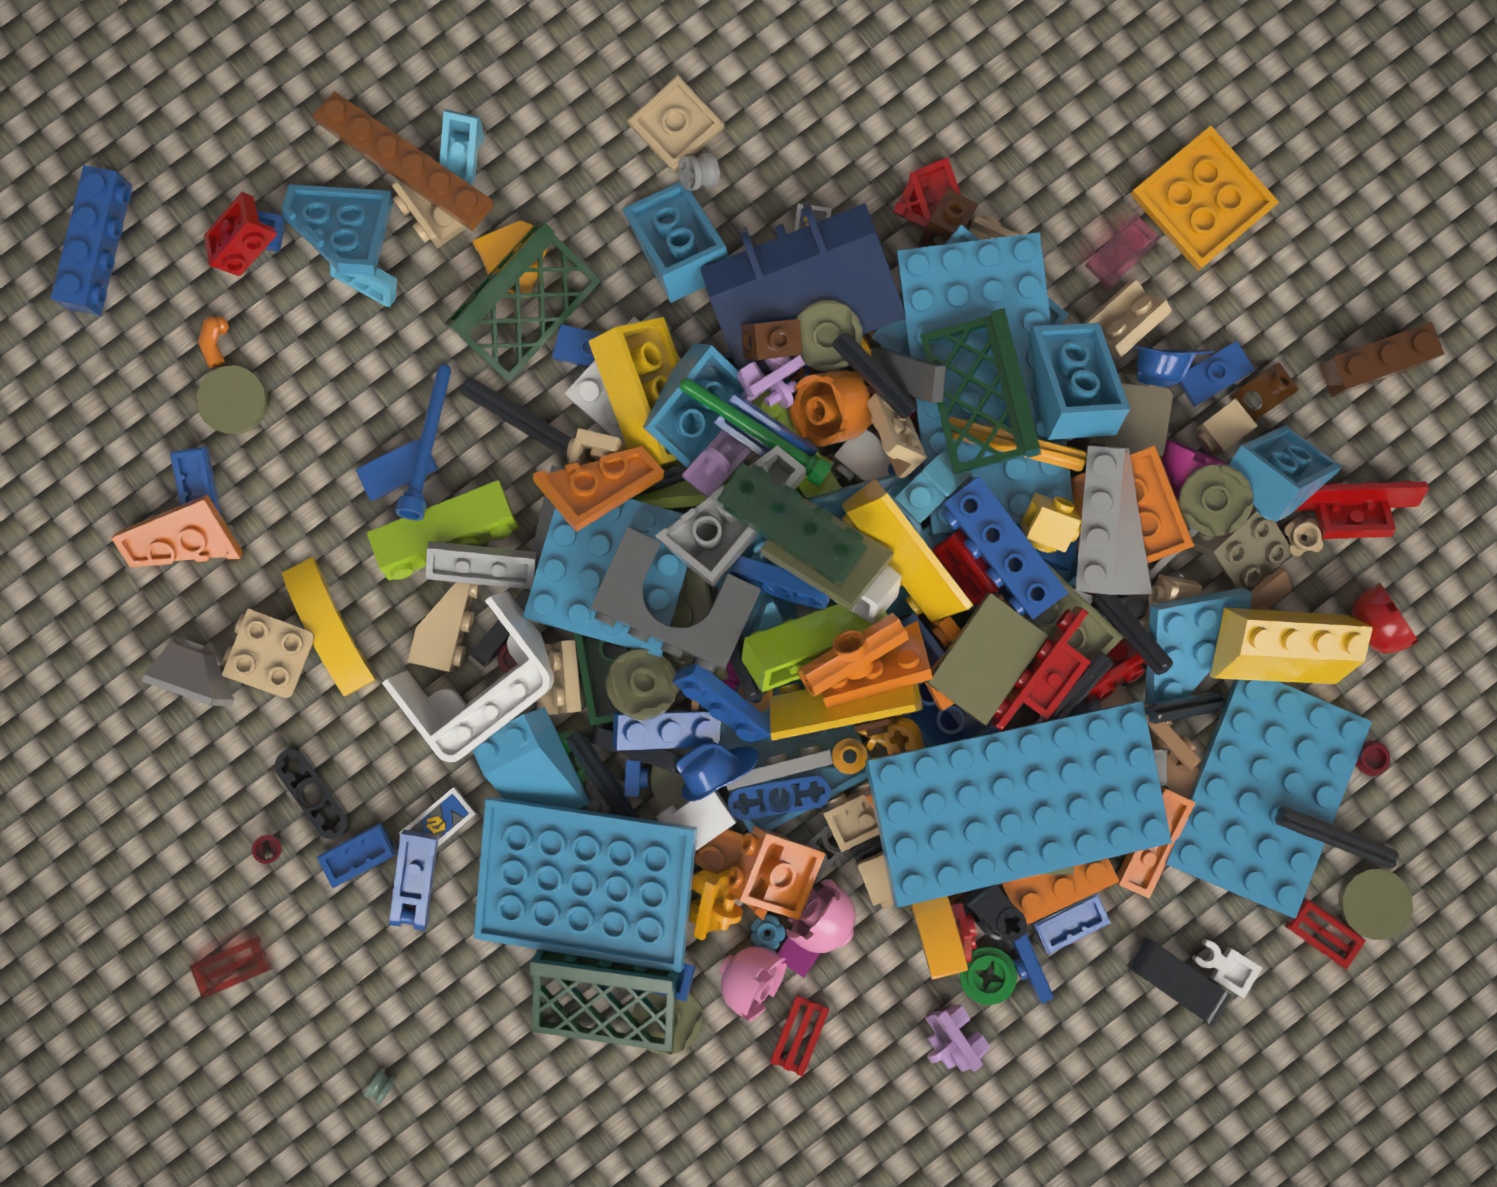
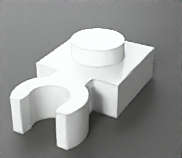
[1192,939,1262,998]

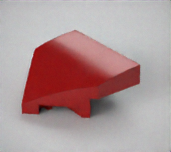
[893,157,972,235]

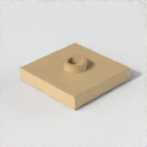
[627,75,724,173]

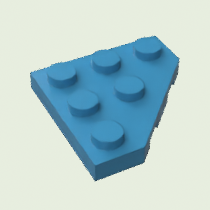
[282,184,393,275]
[1145,588,1252,706]

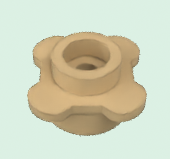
[1284,518,1323,557]

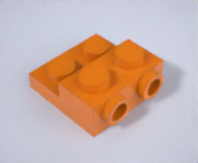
[727,826,826,920]

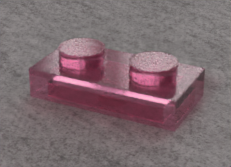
[1085,214,1160,290]

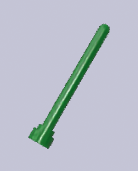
[679,378,834,487]

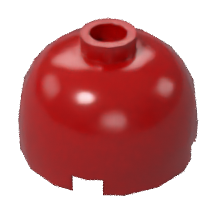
[1351,582,1419,654]

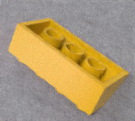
[588,317,680,467]
[841,478,973,622]
[1210,608,1373,684]
[770,684,923,740]

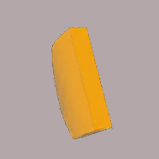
[472,220,548,299]

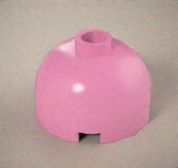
[786,879,856,953]
[720,946,787,1022]

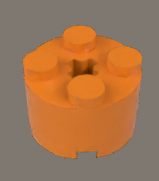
[790,370,872,447]

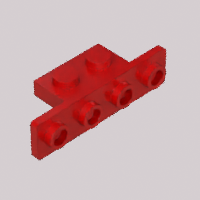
[1295,480,1429,539]
[990,606,1091,730]

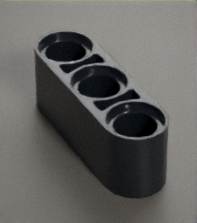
[1126,937,1233,1027]

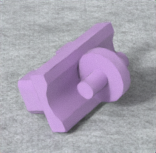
[736,355,805,409]
[682,430,752,498]
[925,1004,990,1072]

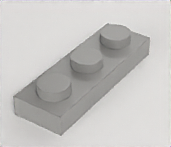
[425,541,537,590]
[727,745,833,791]

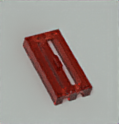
[189,936,272,999]

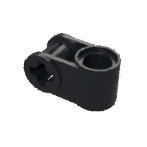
[956,884,1027,941]

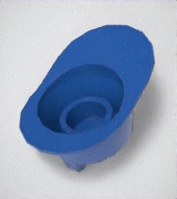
[1133,345,1215,387]
[676,743,758,802]

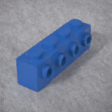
[51,165,132,316]
[941,476,1068,619]

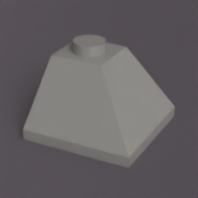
[142,639,234,706]

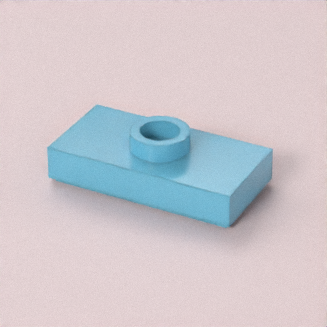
[330,264,397,307]

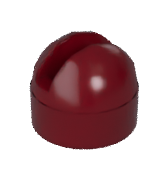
[252,835,282,864]

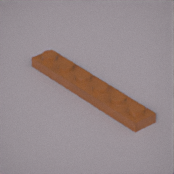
[312,91,494,231]

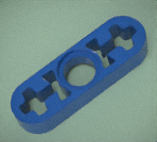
[729,557,830,610]
[728,775,831,820]

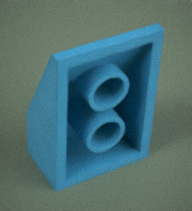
[622,181,728,303]
[1030,323,1130,440]
[643,343,752,469]
[1228,425,1342,522]
[472,707,590,809]

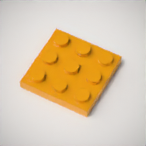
[1130,125,1279,271]

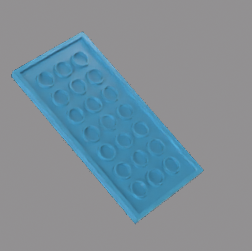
[896,232,1074,535]
[865,701,1172,908]

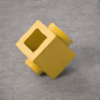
[1020,493,1082,553]

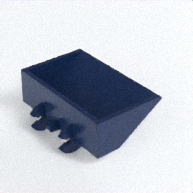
[700,201,905,373]

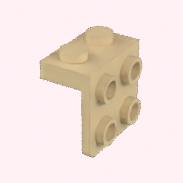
[222,609,315,698]

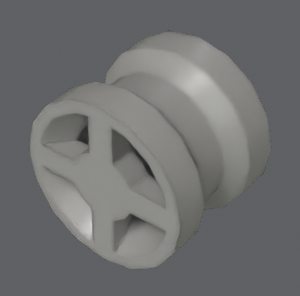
[679,153,720,191]

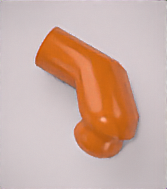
[198,316,229,368]

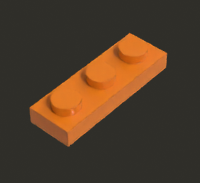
[1117,786,1196,898]

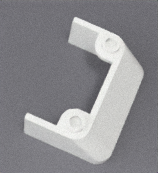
[382,591,554,762]

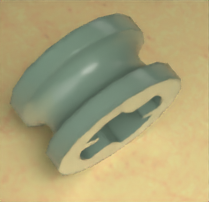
[364,1068,397,1106]

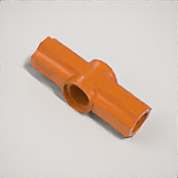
[797,613,909,697]

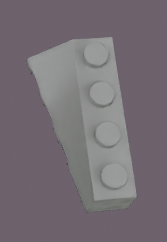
[1075,445,1153,595]
[655,446,806,587]

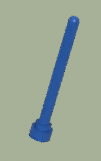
[395,364,451,521]

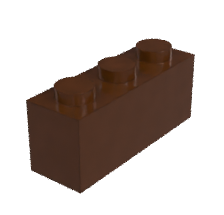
[1320,322,1445,397]

